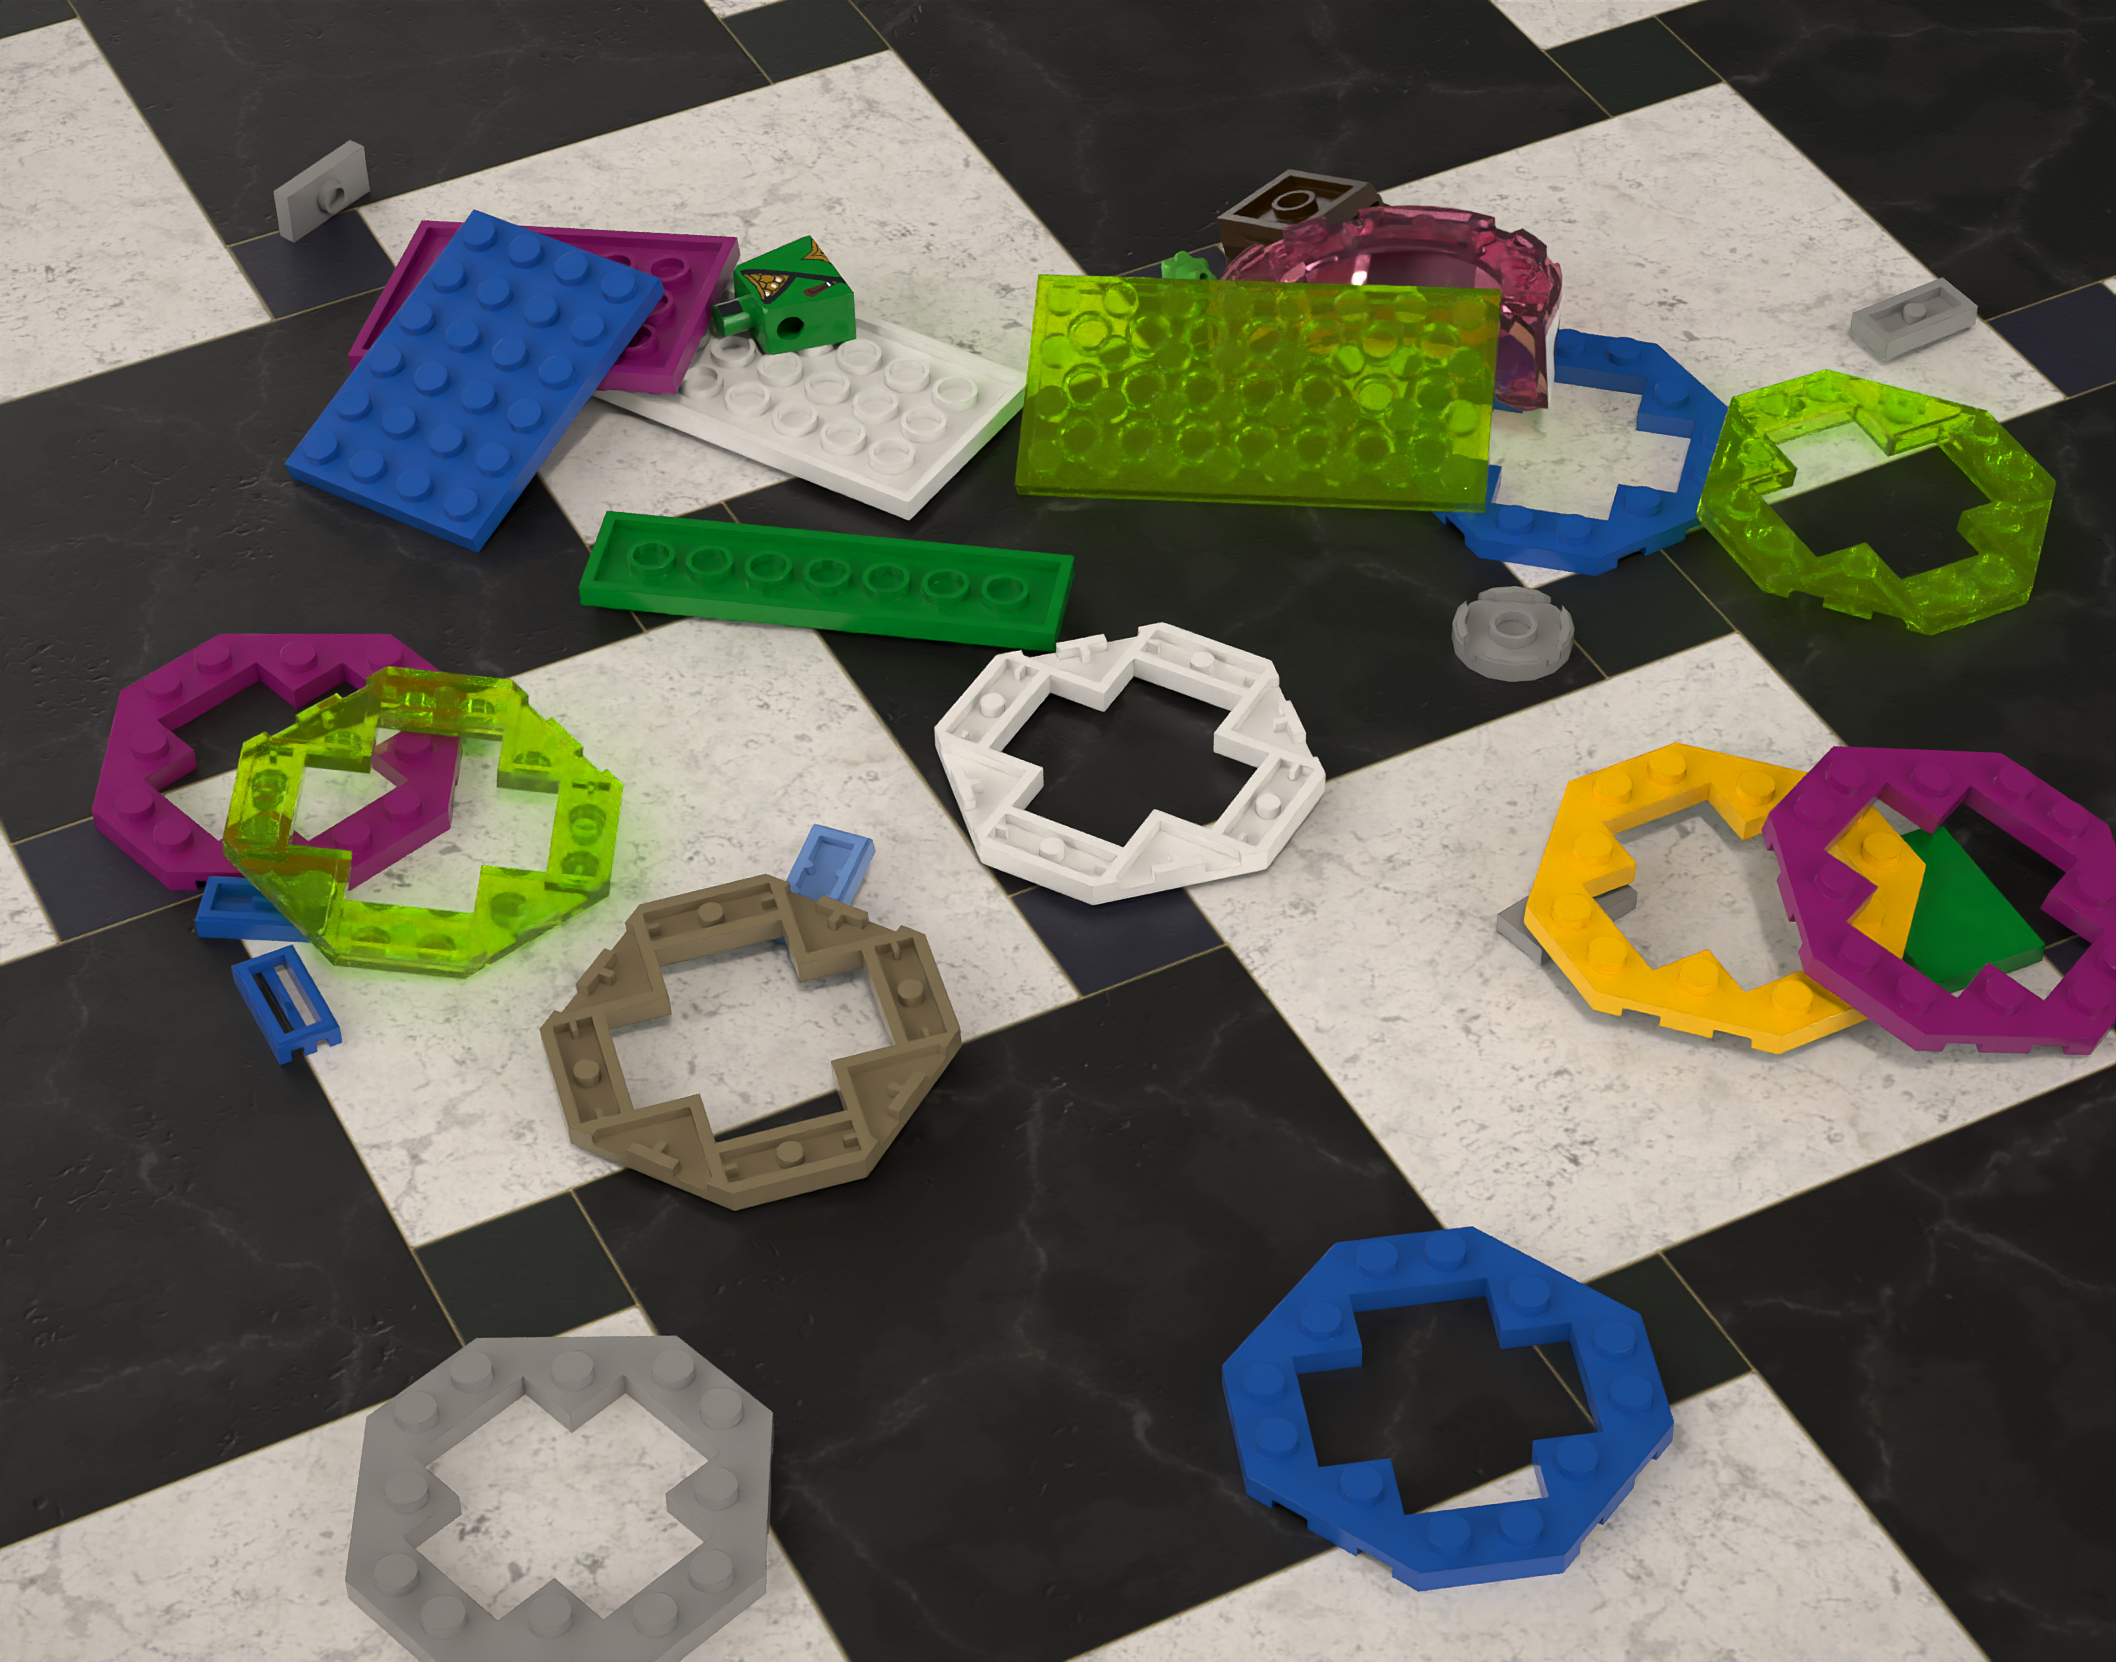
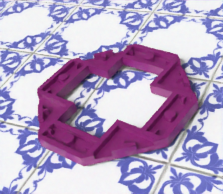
[92,634,470,891]
[1761,746,2116,1055]

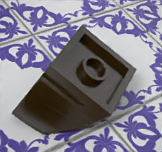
[1217,169,1418,316]

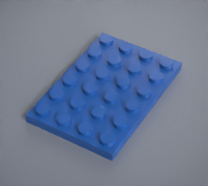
[285,209,665,553]

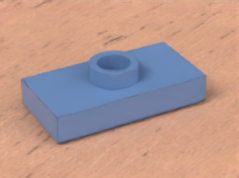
[770,823,876,945]

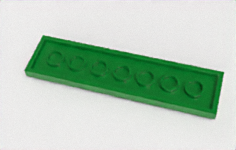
[579,511,1075,652]

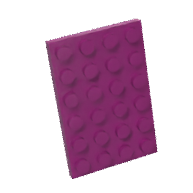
[347,220,741,394]

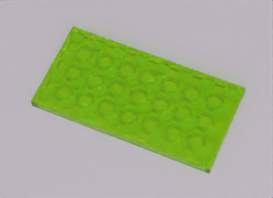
[1015,274,1502,513]

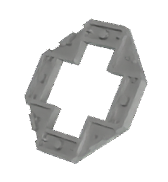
[345,1336,774,1662]

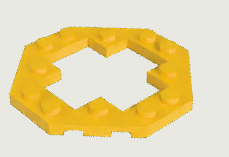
[1524,742,1926,1055]

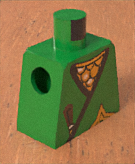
[712,235,856,355]

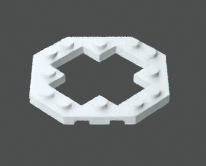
[934,622,1326,905]

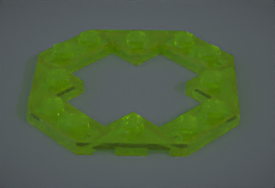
[1696,369,2056,636]
[223,666,624,980]

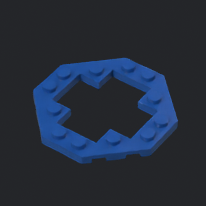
[1386,327,1753,576]
[1222,1226,1674,1592]

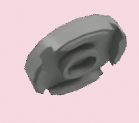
[1451,586,1574,682]

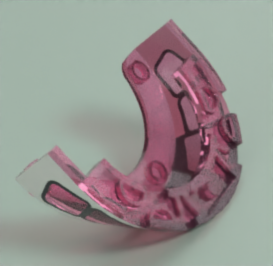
[1205,205,1563,411]

